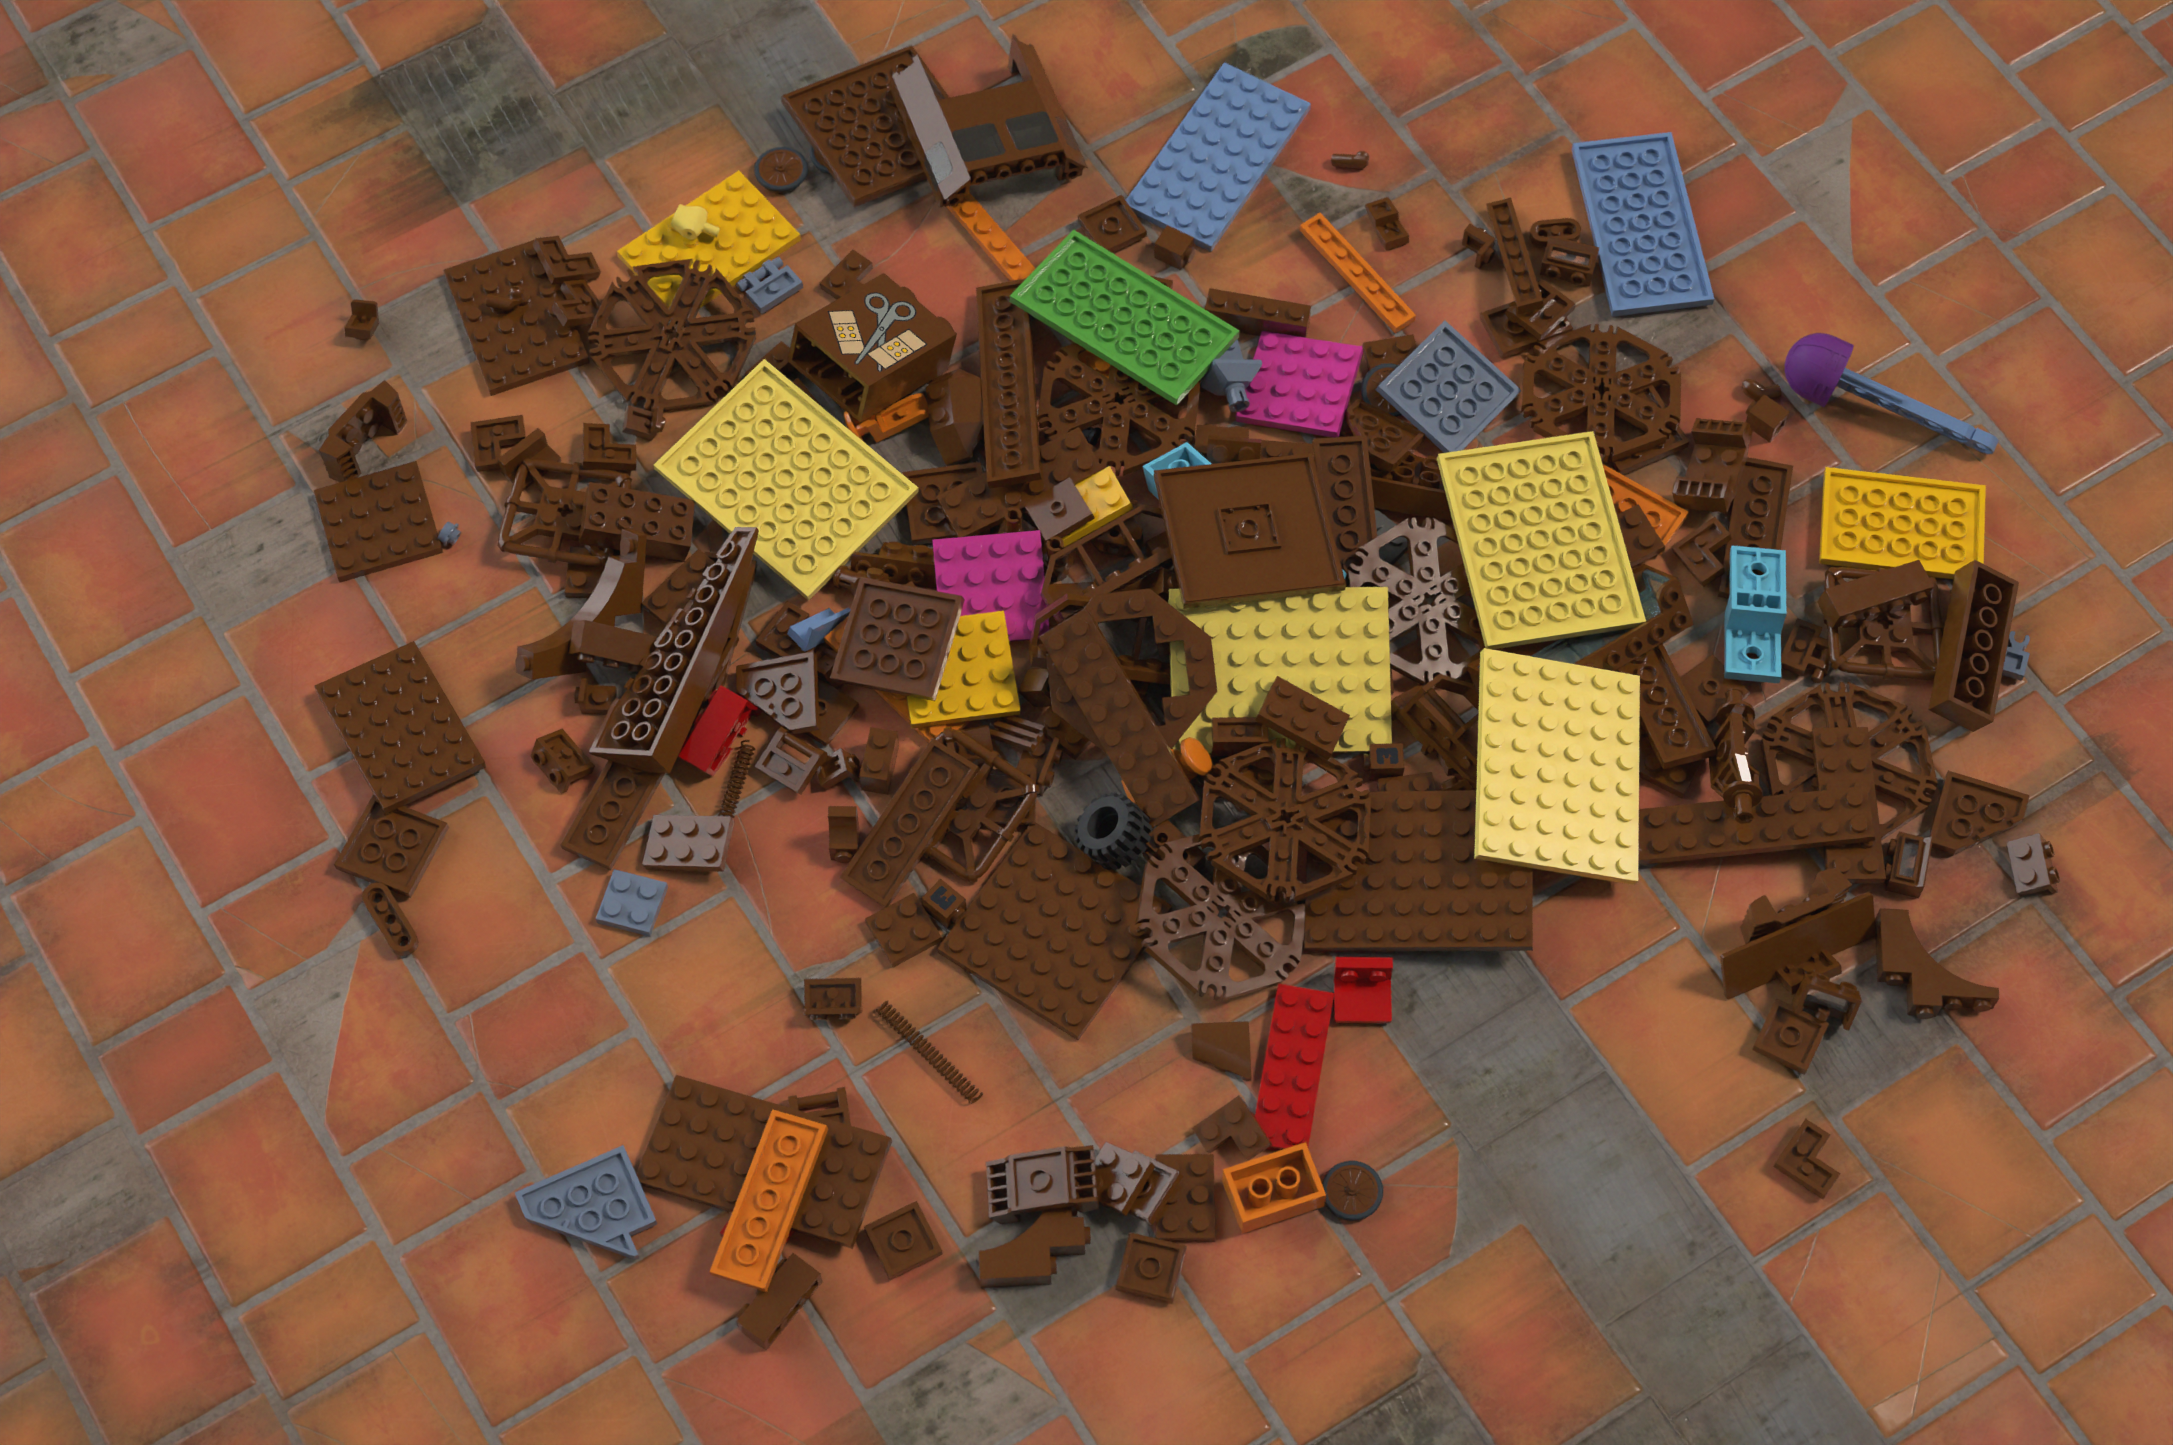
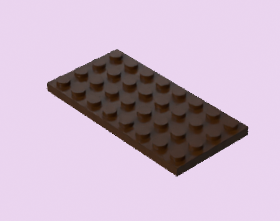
[636,1075,892,1249]

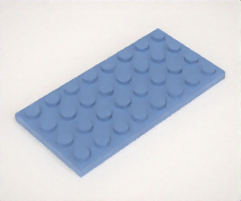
[1126,62,1311,252]
[1571,132,1714,316]

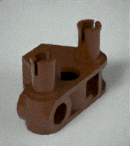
[998,507,1074,583]

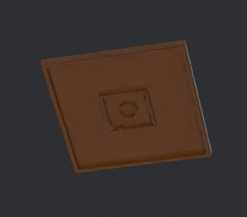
[1154,453,1346,609]

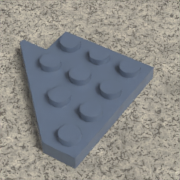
[515,1145,657,1260]

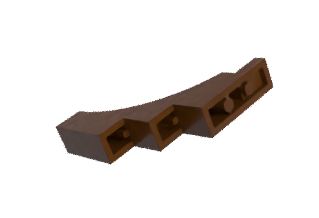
[515,528,647,680]

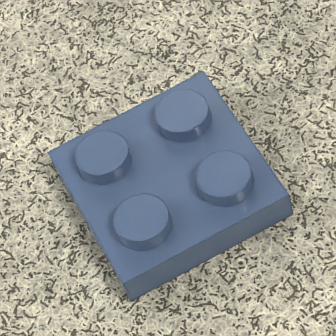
[596,869,668,937]

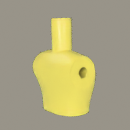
[670,204,720,240]

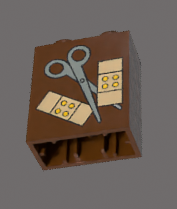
[787,273,957,423]

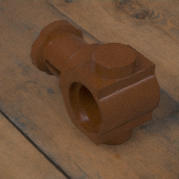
[833,565,889,596]

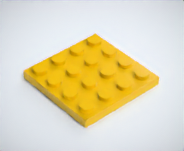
[906,611,1020,728]

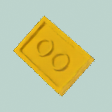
[1061,466,1134,548]

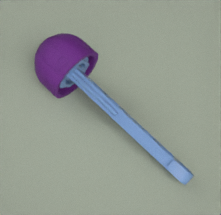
[1784,333,1999,454]

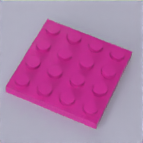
[1236,331,1363,437]
[933,530,1049,642]

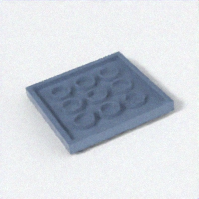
[1376,320,1522,453]

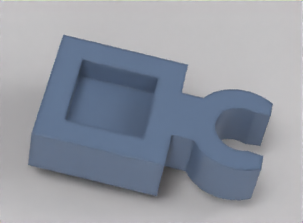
[2002,631,2030,681]

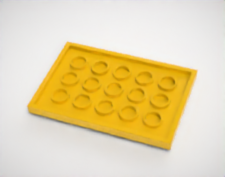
[617,170,801,309]
[1819,467,1986,579]

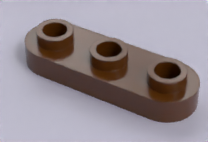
[362,883,419,956]

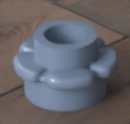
[437,521,461,546]

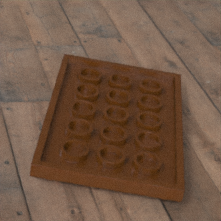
[443,240,590,396]
[314,641,486,814]

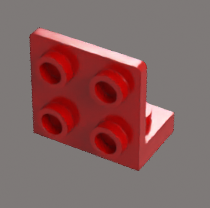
[1334,957,1393,1024]

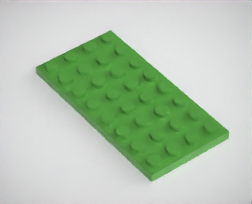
[1010,230,1239,405]

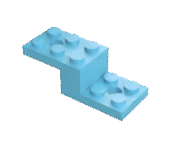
[1724,545,1787,684]

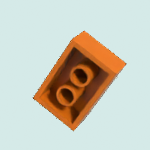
[1222,1142,1326,1234]

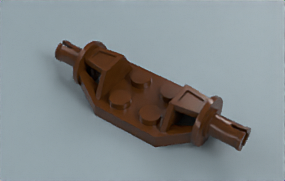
[1709,687,1763,824]

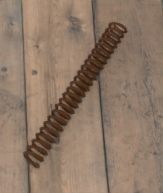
[718,740,756,819]
[876,1001,983,1103]

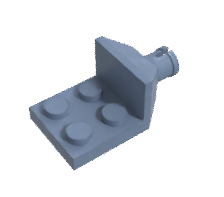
[1199,339,1262,412]

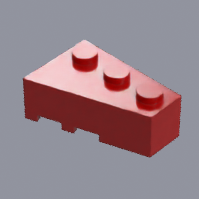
[679,685,762,776]

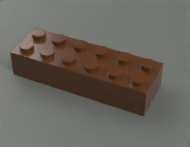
[1928,560,2019,732]

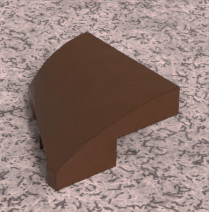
[1191,1021,1251,1081]

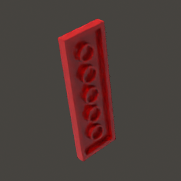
[1255,983,1334,1151]

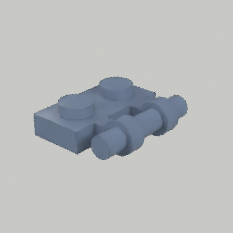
[736,257,803,314]

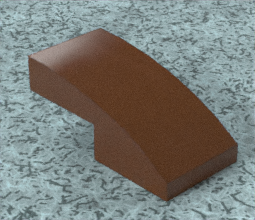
[1365,197,1409,250]

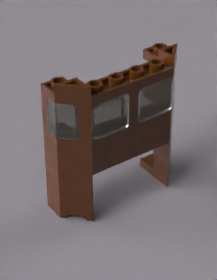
[891,34,1088,208]

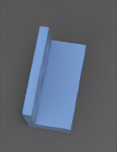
[788,607,851,651]

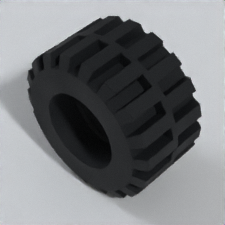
[1075,792,1152,870]

